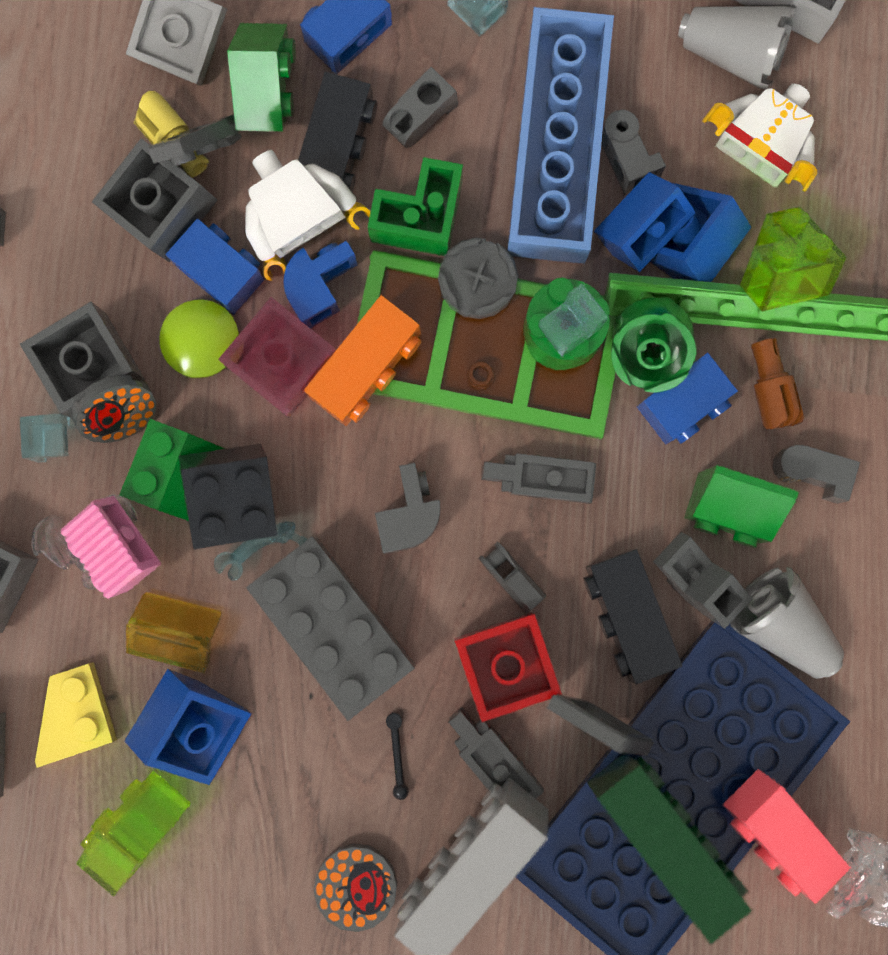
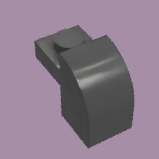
[375,463,440,554]
[653,532,753,629]

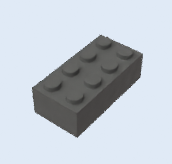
[246,536,416,721]

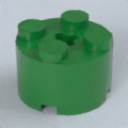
[523,278,610,370]
[611,297,696,393]

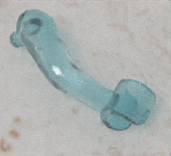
[214,521,307,581]

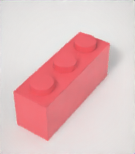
[723,769,851,905]

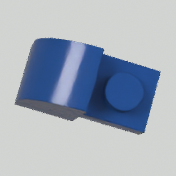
[283,240,358,331]

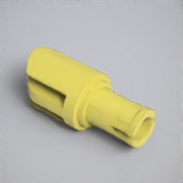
[134,91,209,178]

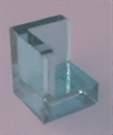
[538,283,608,357]
[20,414,76,463]

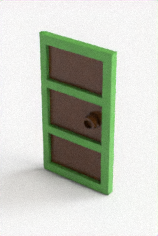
[357,250,618,440]

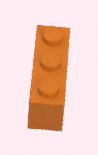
[303,295,422,426]

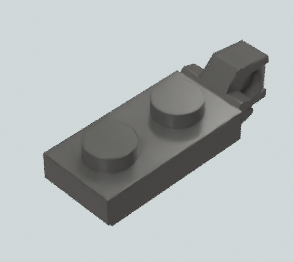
[148,114,242,166]
[481,453,596,504]
[448,707,544,799]

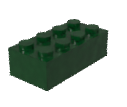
[587,753,753,945]

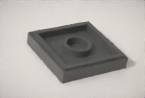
[547,694,654,755]

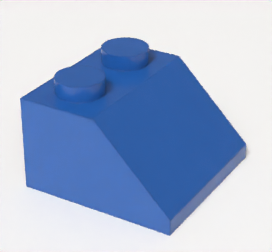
[650,183,751,282]
[124,669,252,785]

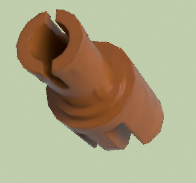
[751,338,804,429]

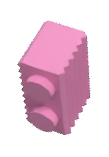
[61,496,161,599]

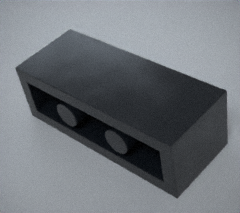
[298,72,377,193]
[583,549,683,684]

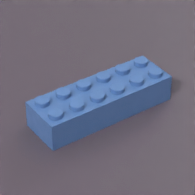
[507,7,614,264]

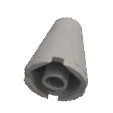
[678,6,796,90]
[730,567,844,678]

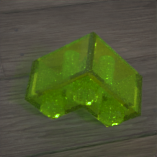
[740,207,847,312]
[76,771,191,897]

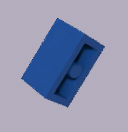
[300,0,392,74]
[594,172,696,272]
[165,218,264,315]
[637,353,738,445]

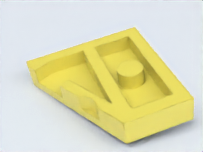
[35,662,117,768]

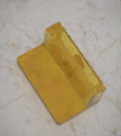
[126,592,221,673]

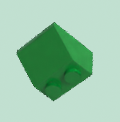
[119,419,226,521]
[684,465,799,548]

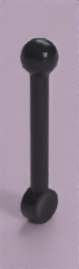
[386,713,409,800]

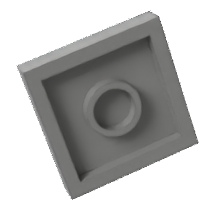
[126,0,227,86]

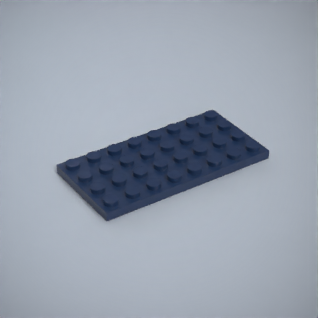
[515,621,850,955]

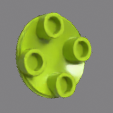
[159,299,239,378]

